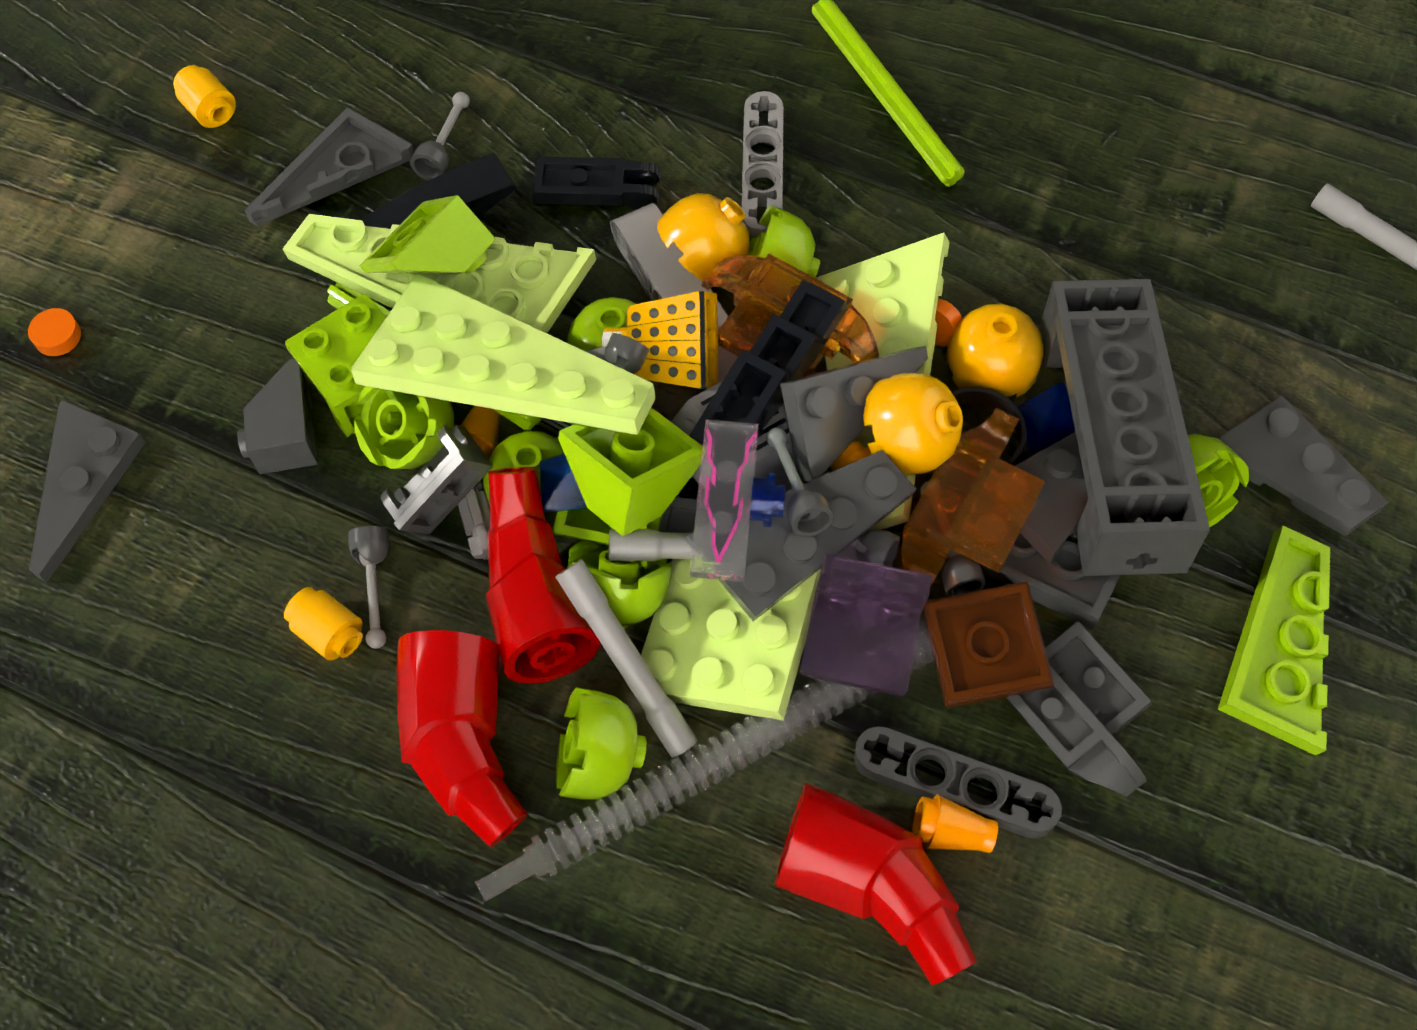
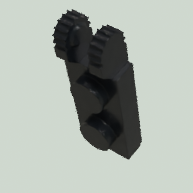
[532,156,661,209]

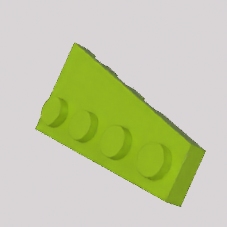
[1218,526,1330,756]

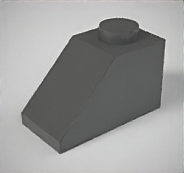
[237,359,318,474]

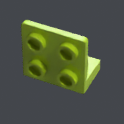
[285,294,386,437]

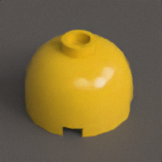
[657,193,750,287]
[945,304,1044,398]
[863,373,963,475]

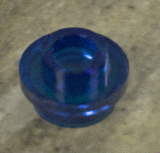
[750,473,786,528]

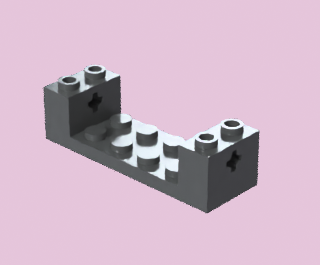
[1039,279,1210,576]

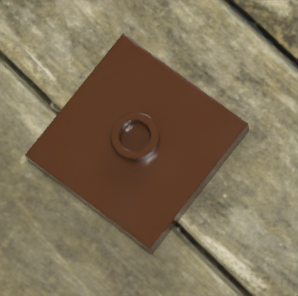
[922,581,1054,709]

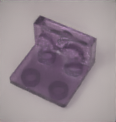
[800,554,932,697]

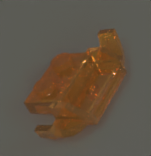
[701,254,879,377]
[901,408,1046,587]

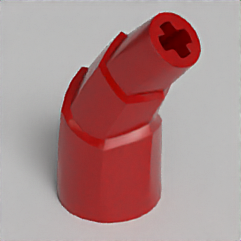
[485,467,600,684]
[396,630,528,847]
[774,783,977,985]

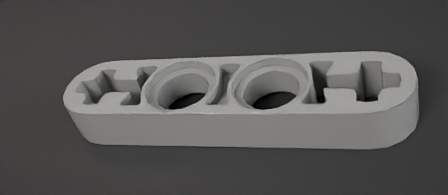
[742,91,784,241]

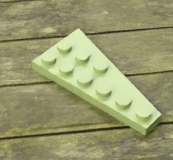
[283,214,596,333]
[812,233,950,531]
[351,273,656,435]

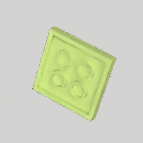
[641,559,823,720]

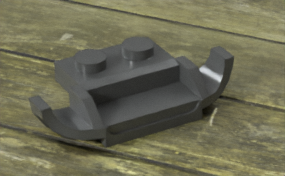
[1006,621,1152,797]

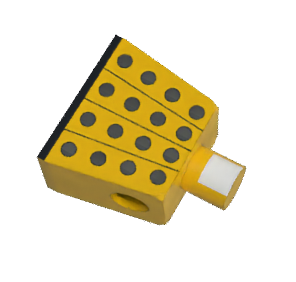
[602,291,718,389]

